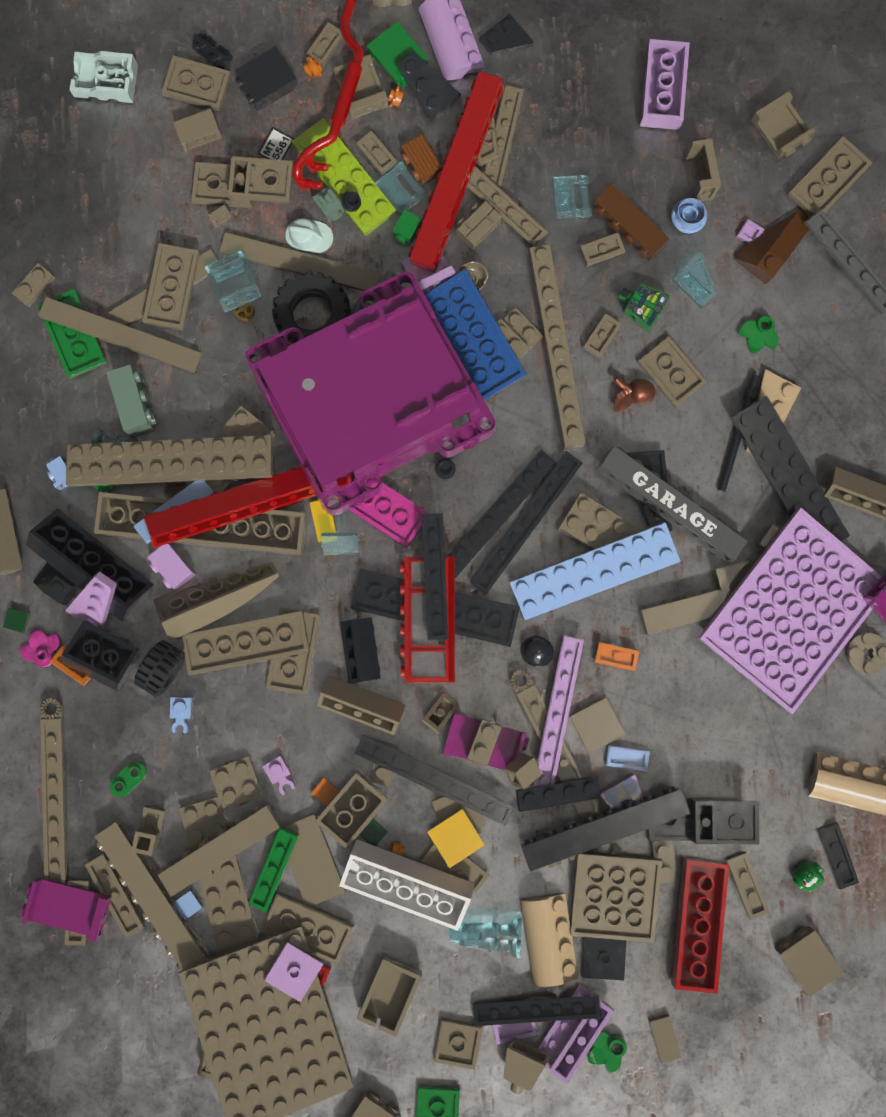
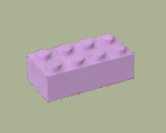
[640,39,690,130]

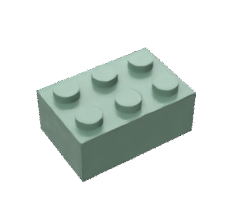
[106,365,157,438]

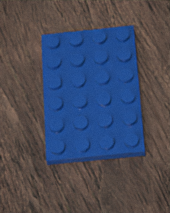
[425,269,527,401]

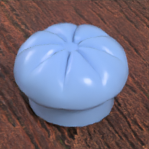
[671,198,707,234]

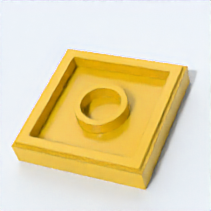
[427,809,485,868]

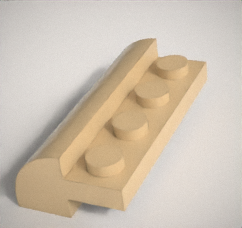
[808,753,886,815]
[521,893,579,987]

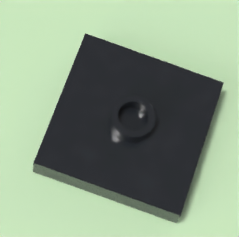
[582,937,627,981]

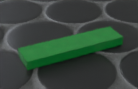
[248,826,300,913]

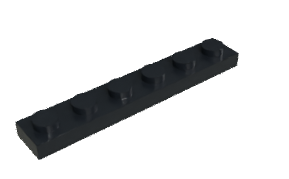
[422,513,449,640]
[473,995,602,1026]

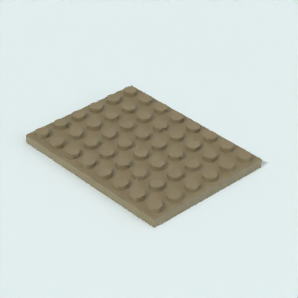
[178,925,354,1117]

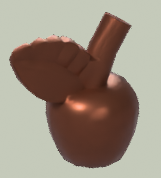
[613,376,655,412]

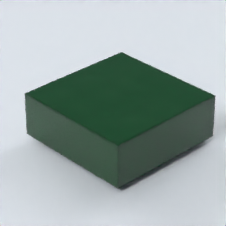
[3,608,31,633]
[359,818,388,846]

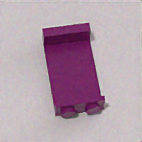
[443,713,529,770]
[21,878,112,942]

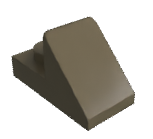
[422,692,459,734]

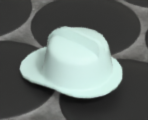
[286,218,333,253]

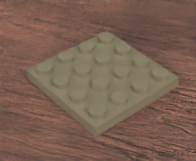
[570,852,662,943]

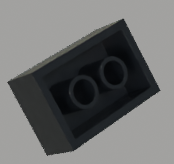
[62,621,139,691]

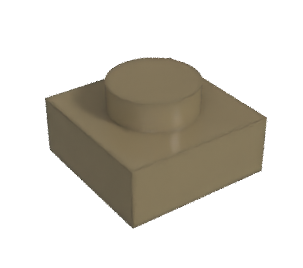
[208,204,232,228]

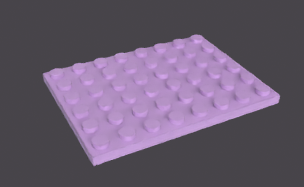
[698,508,882,715]

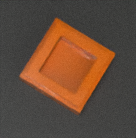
[311,777,340,807]

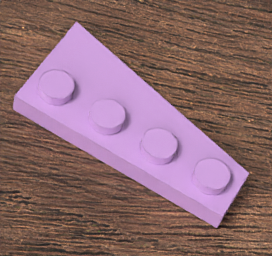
[65,572,117,630]

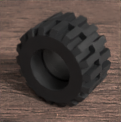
[134,640,185,697]

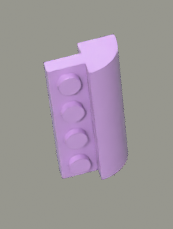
[419,0,485,81]
[538,984,615,1084]

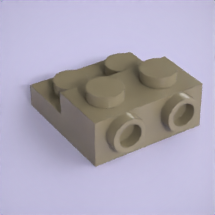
[497,307,543,360]

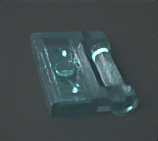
[375,161,428,216]
[553,175,592,219]

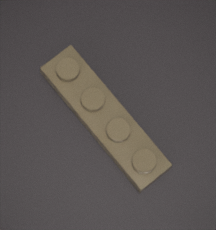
[85,853,145,939]

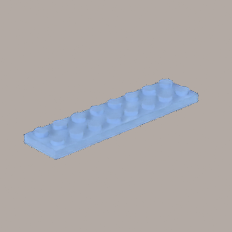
[510,522,681,620]

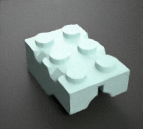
[70,51,138,103]

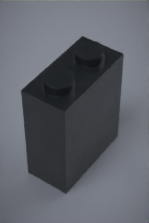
[235,46,299,111]

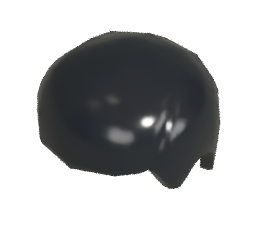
[520,636,554,668]

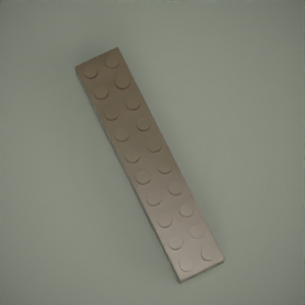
[94,492,307,556]

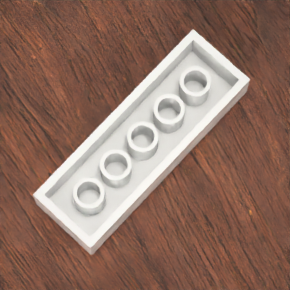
[339,839,475,931]

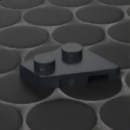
[479,13,534,56]

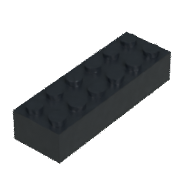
[26,508,154,622]

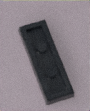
[817,822,859,890]

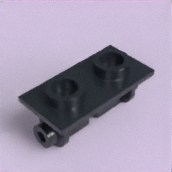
[192,33,233,70]

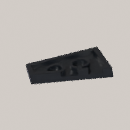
[396,53,462,118]

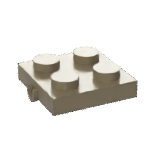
[209,756,263,811]

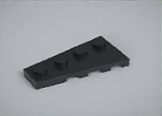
[627,450,672,532]

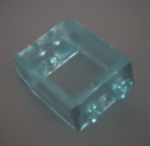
[205,251,262,313]

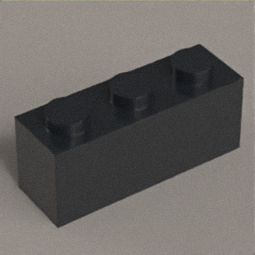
[340,617,381,684]

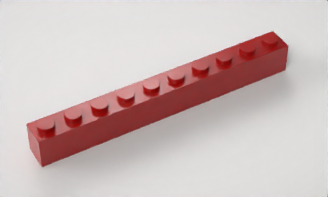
[408,71,504,273]
[143,467,351,548]

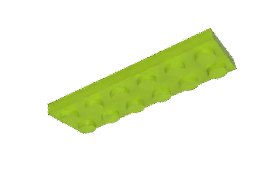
[292,118,397,236]

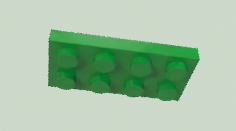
[37,289,107,379]

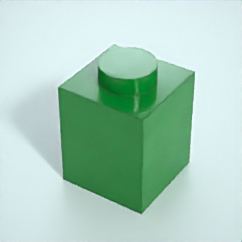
[392,209,422,246]

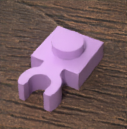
[262,756,295,795]

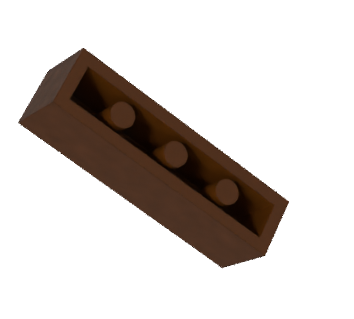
[592,183,669,262]

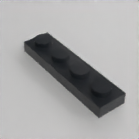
[515,776,601,812]

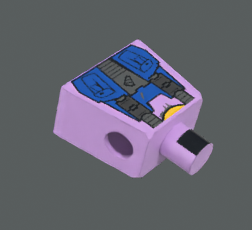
[600,773,643,810]

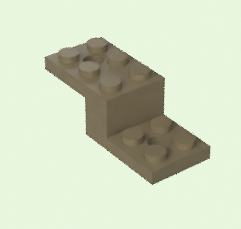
[191,156,293,208]

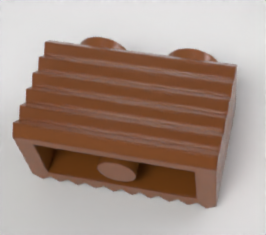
[400,134,443,185]

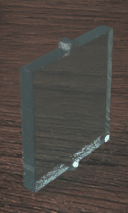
[320,532,361,555]

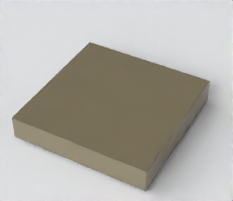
[569,697,625,753]
[432,796,485,830]
[434,1018,483,1070]

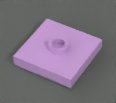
[264,942,323,1002]

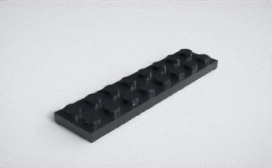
[730,396,850,541]
[351,568,520,647]

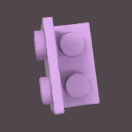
[402,254,455,295]

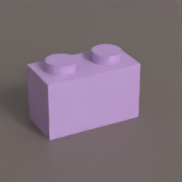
[147,543,196,590]

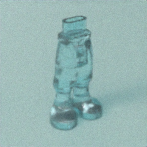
[450,917,522,958]

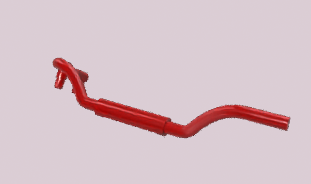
[292,0,364,191]

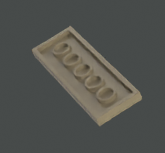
[182,611,310,676]

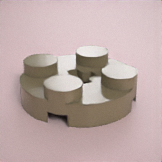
[846,633,886,674]

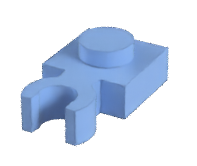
[170,697,193,733]

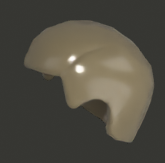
[457,261,488,291]

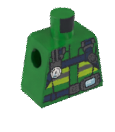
[618,284,671,333]

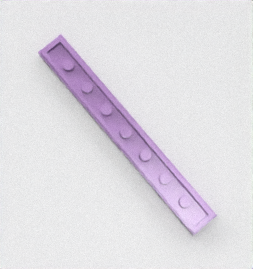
[532,635,584,787]

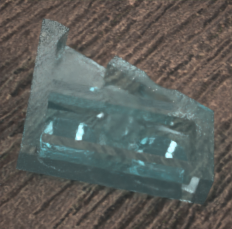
[673,252,717,309]

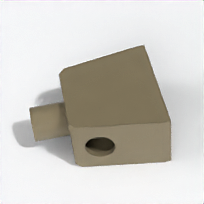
[503,1037,551,1094]

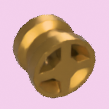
[233,298,255,322]

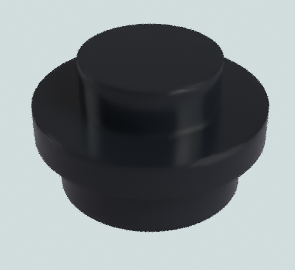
[341,192,361,212]
[435,459,456,479]

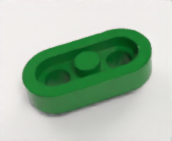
[109,761,147,797]

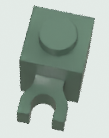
[312,186,344,223]

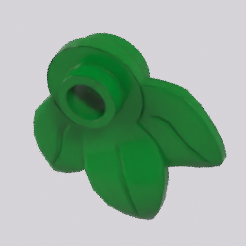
[738,315,779,353]
[588,1032,627,1074]

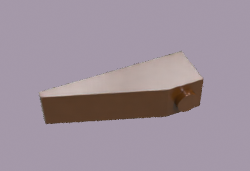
[734,210,809,284]

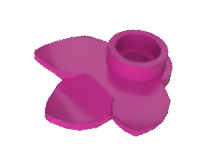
[20,629,60,667]

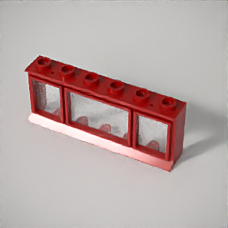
[400,556,455,683]

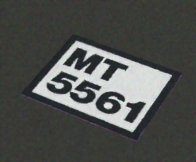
[257,127,295,160]

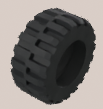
[272,271,351,343]

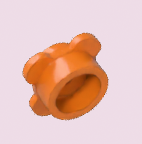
[303,56,322,78]
[388,85,404,108]

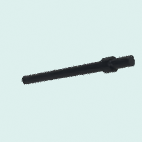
[718,374,760,492]

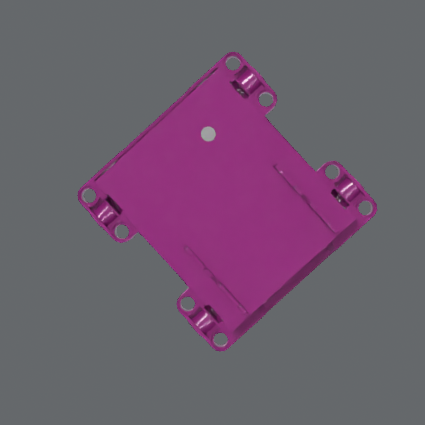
[246,272,495,516]

